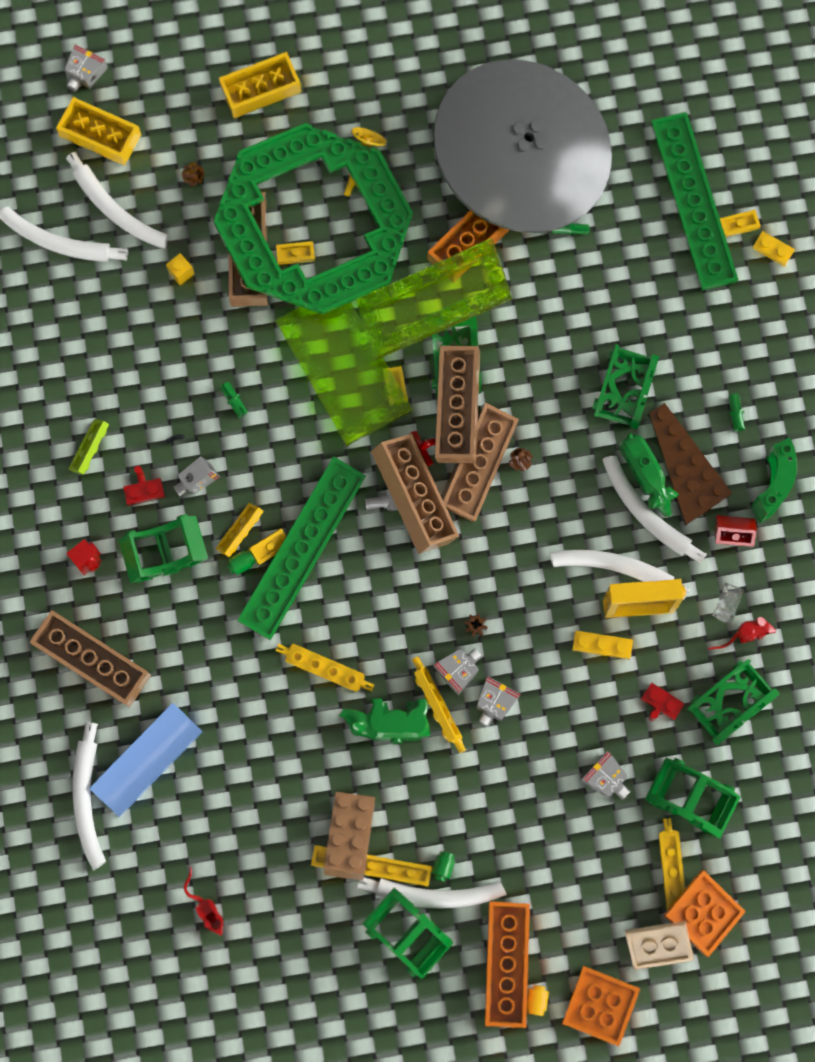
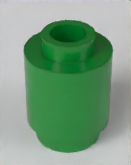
[227,549,256,576]
[431,851,455,882]

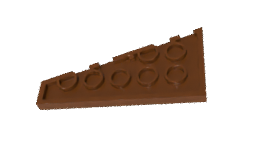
[649,403,732,526]

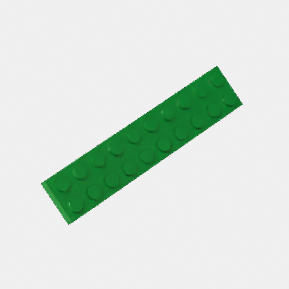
[651,112,738,291]
[237,456,366,640]

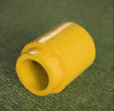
[527,985,549,1016]

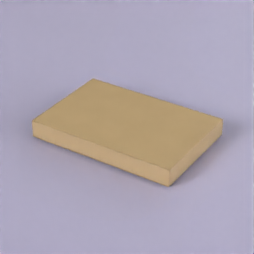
[625,921,694,970]

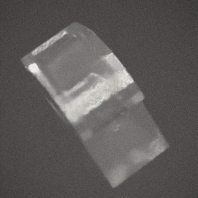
[712,582,743,623]

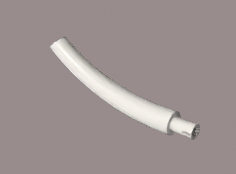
[66,152,168,249]
[0,207,128,262]
[602,456,707,564]
[549,550,690,600]
[73,722,106,870]
[357,877,507,909]

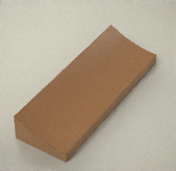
[441,403,519,522]

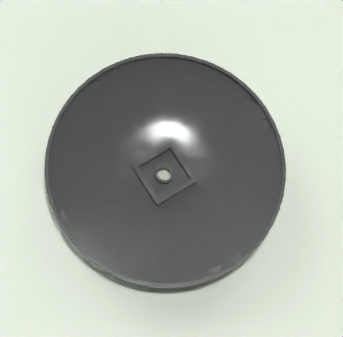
[433,59,612,233]

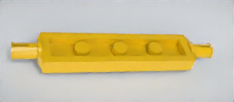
[276,644,375,692]
[412,656,467,754]
[658,818,685,910]

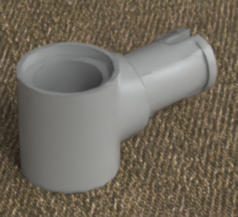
[365,489,398,511]

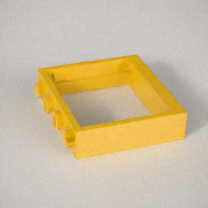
[603,579,686,618]

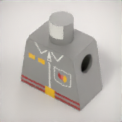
[65,44,108,92]
[173,457,220,496]
[434,648,482,695]
[477,677,520,727]
[581,751,631,800]

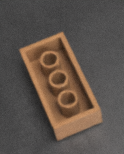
[324,792,375,881]

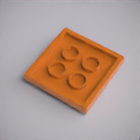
[663,870,746,957]
[562,966,640,1046]

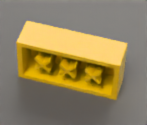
[219,52,302,118]
[56,97,141,166]

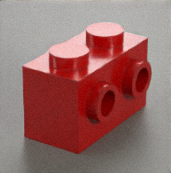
[714,515,757,547]
[66,539,102,576]

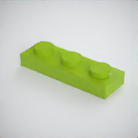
[68,419,109,474]

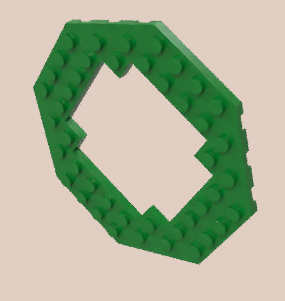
[213,123,413,315]

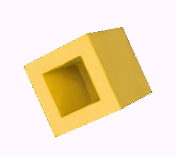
[166,253,194,285]

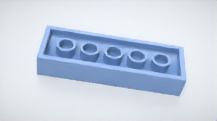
[89,703,202,817]

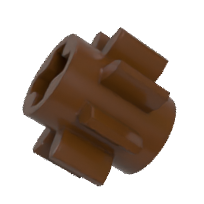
[181,162,204,186]
[508,448,533,471]
[464,613,488,638]

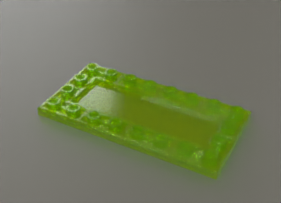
[356,238,513,361]
[275,302,413,447]

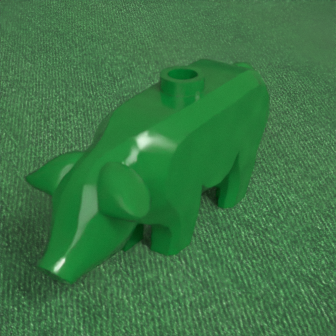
[619,433,679,517]
[339,699,431,744]

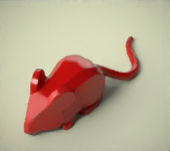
[708,617,777,650]
[184,866,224,935]

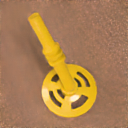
[343,127,387,197]

